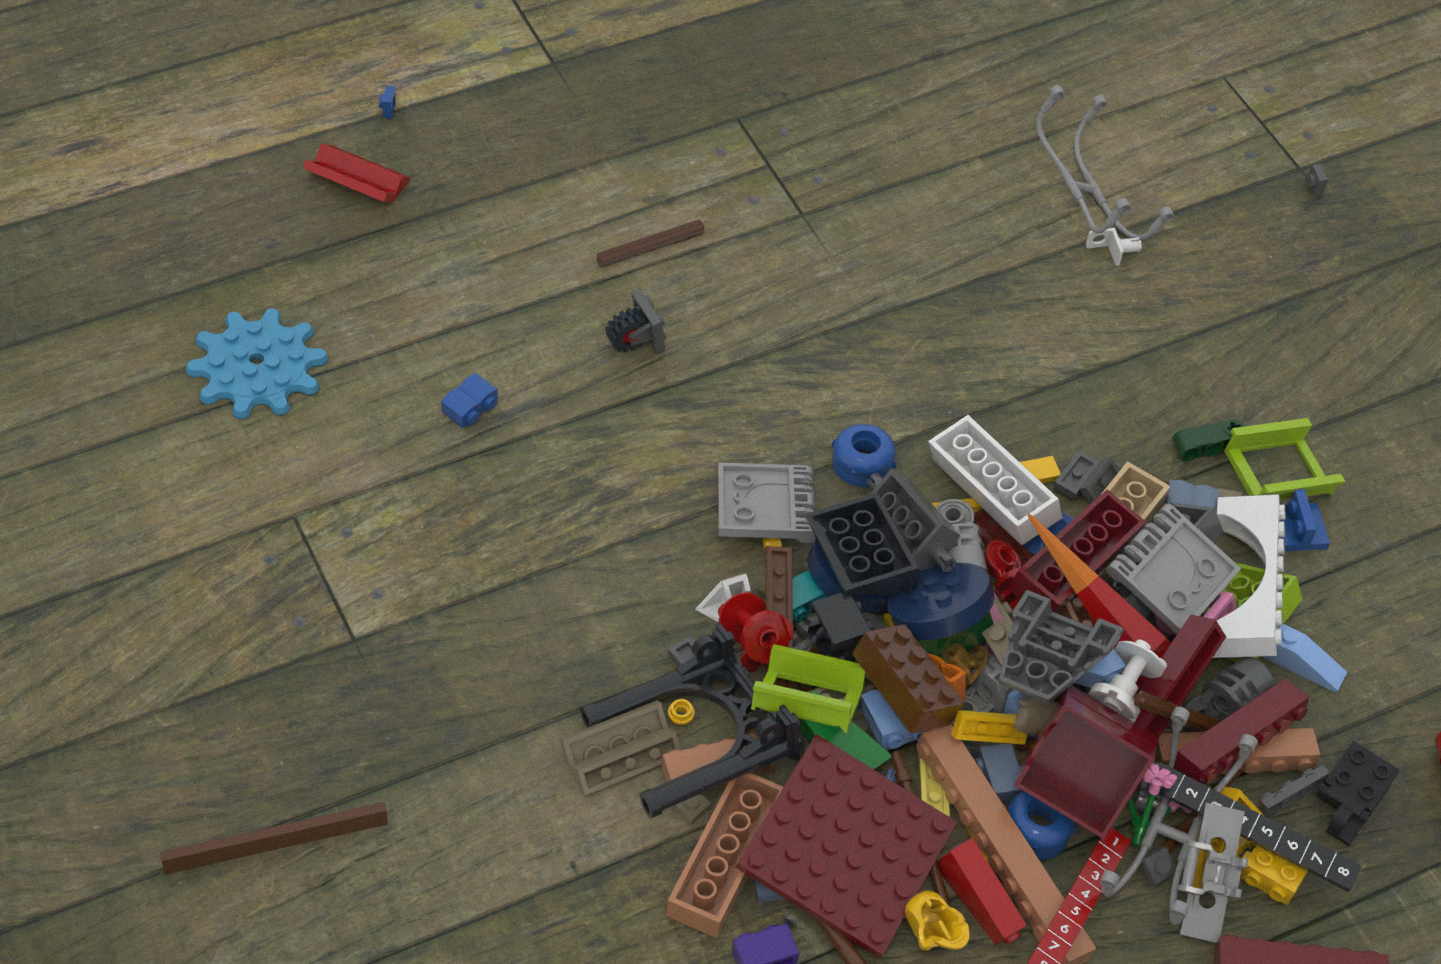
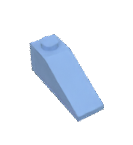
[1265,624,1347,693]

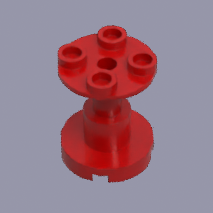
[718,591,794,664]

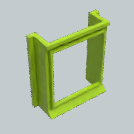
[1224,418,1345,500]
[751,644,866,734]

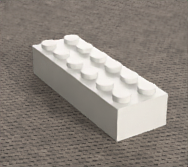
[928,415,1063,545]

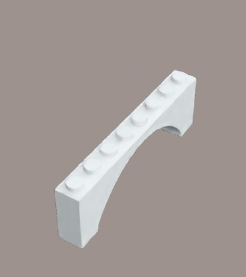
[1213,495,1286,658]

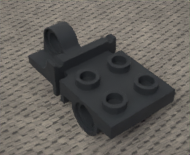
[1316,741,1400,846]

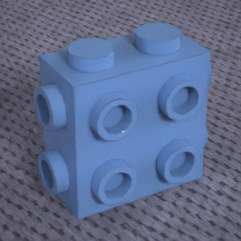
[861,689,927,750]

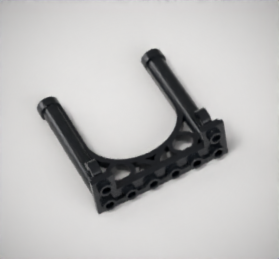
[580,623,802,819]

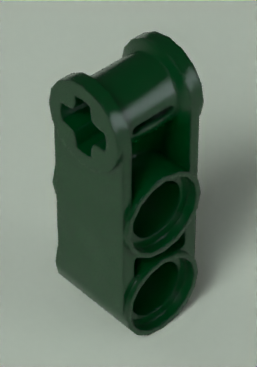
[1172,419,1245,461]

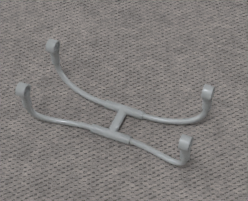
[1036,85,1175,240]
[1100,706,1258,925]

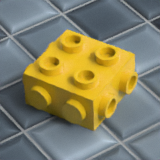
[1240,843,1308,906]

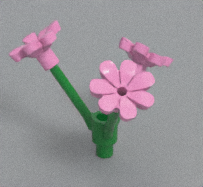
[1127,763,1192,846]

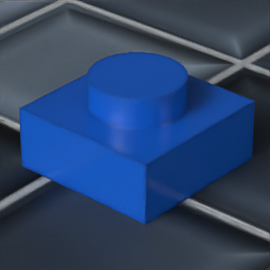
[379,85,396,119]

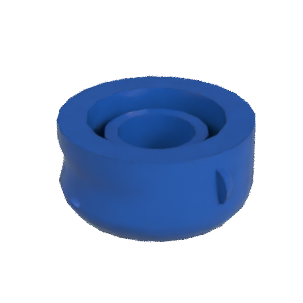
[832,424,897,487]
[1006,791,1077,860]

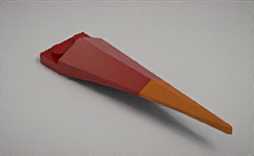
[1028,514,1171,689]

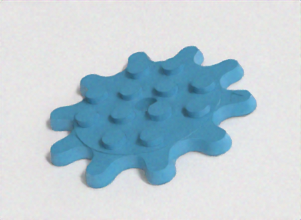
[185,308,328,419]

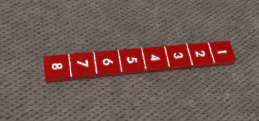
[1026,827,1131,964]

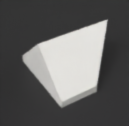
[695,574,751,622]

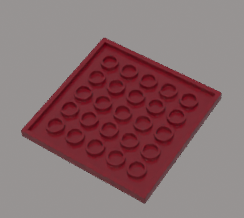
[735,734,957,958]

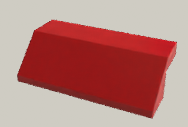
[303,143,411,203]

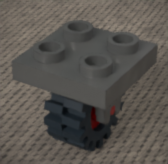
[605,288,667,354]

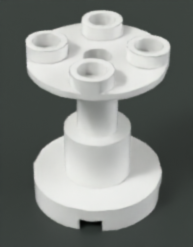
[1087,640,1167,722]

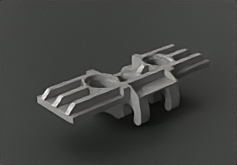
[1177,803,1248,943]

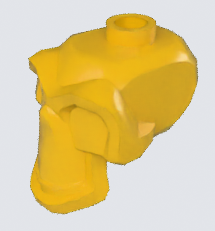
[905,890,969,951]

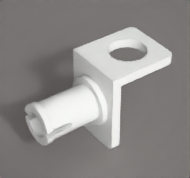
[1086,228,1142,266]

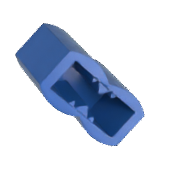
[441,373,498,428]

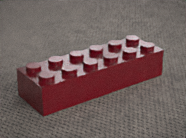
[1008,489,1146,613]

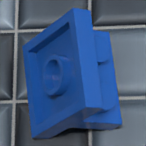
[1280,489,1330,551]

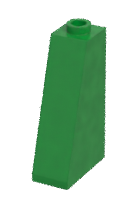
[798,690,892,770]

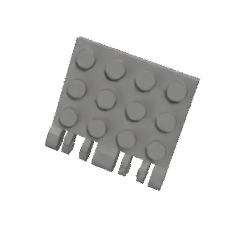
[718,462,816,543]
[1106,504,1241,634]

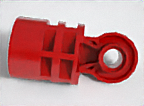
[985,540,1060,619]

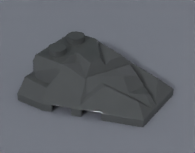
[999,590,1124,704]

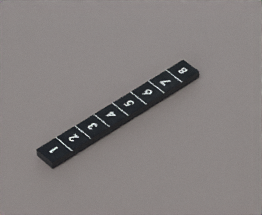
[1147,762,1362,892]

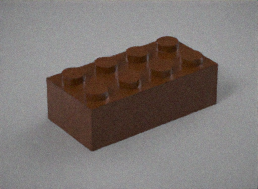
[852,624,964,734]

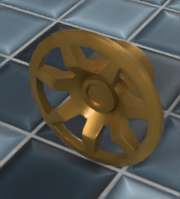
[941,643,989,687]

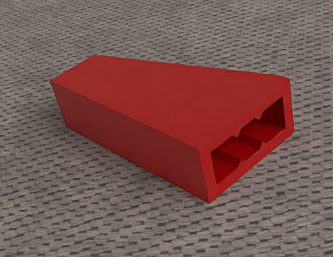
[937,838,1027,945]

